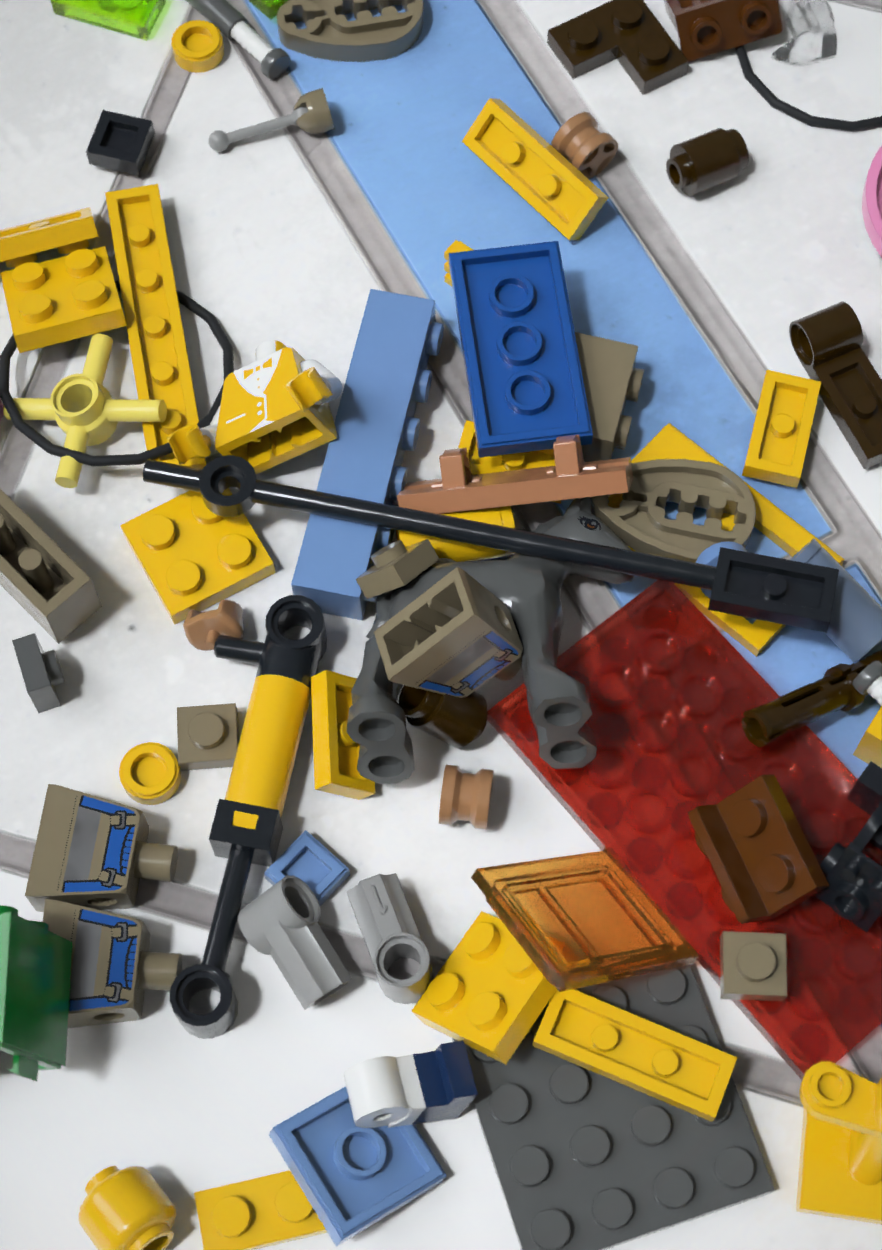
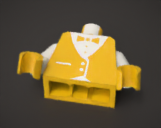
[167,340,342,475]

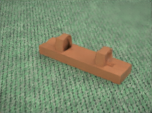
[397,434,633,514]

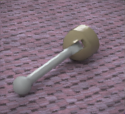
[208,88,334,152]

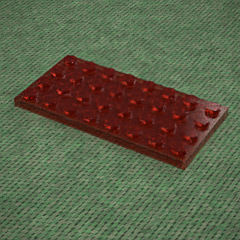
[487,580,882,1080]

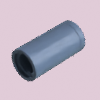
[790,538,882,662]

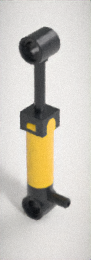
[170,595,327,1039]

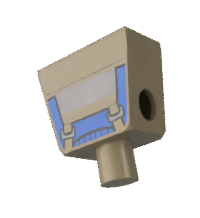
[374,567,523,698]
[25,784,178,912]
[42,899,182,1028]

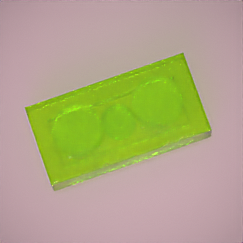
[51,0,166,41]

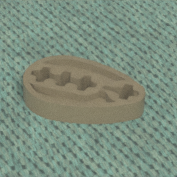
[277,0,423,62]
[591,459,756,563]

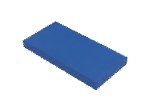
[449,241,593,458]

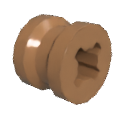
[551,112,618,179]
[439,764,494,830]

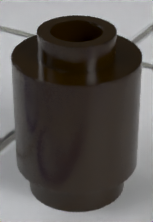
[666,128,749,196]
[398,685,487,748]

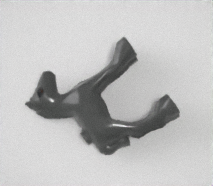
[347,497,635,784]

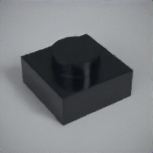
[86,110,155,175]

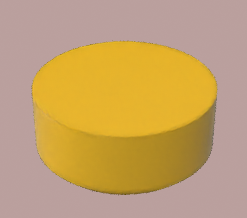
[171,20,224,73]
[119,742,181,805]

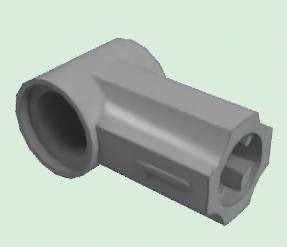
[347,873,434,1004]
[238,875,352,1010]

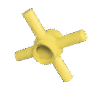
[3,333,167,488]

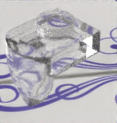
[771,0,837,66]

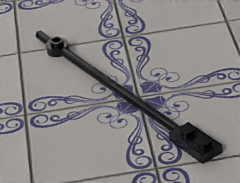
[143,455,839,633]

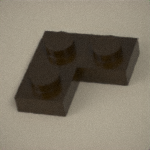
[547,0,689,95]

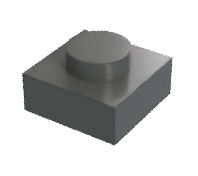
[12,633,65,713]

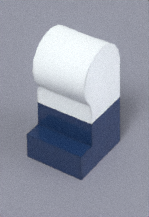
[343,1040,478,1128]

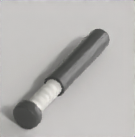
[186,0,290,80]

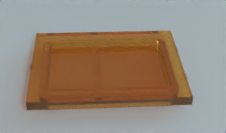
[471,850,699,992]

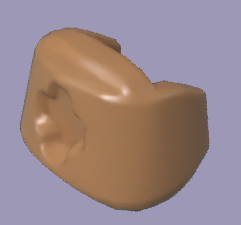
[183,599,244,651]

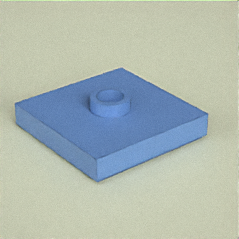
[268,1086,447,1247]

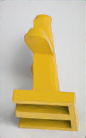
[796,1061,882,1224]

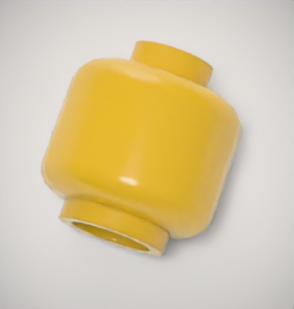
[78,1166,176,1250]

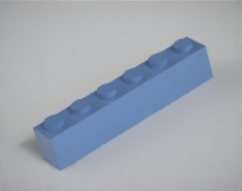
[291,289,444,621]

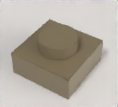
[356,539,439,599]
[177,703,239,771]
[720,931,787,1001]

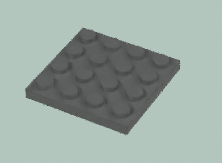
[452,948,775,1250]

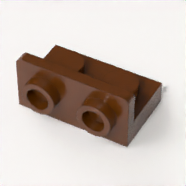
[664,0,783,62]
[688,774,830,924]

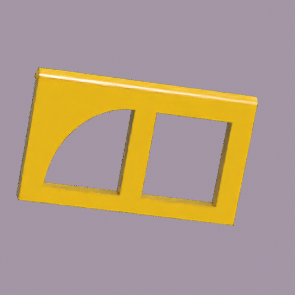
[608,423,845,657]

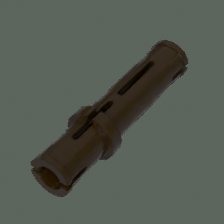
[741,650,882,747]

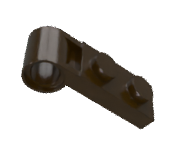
[789,301,882,469]

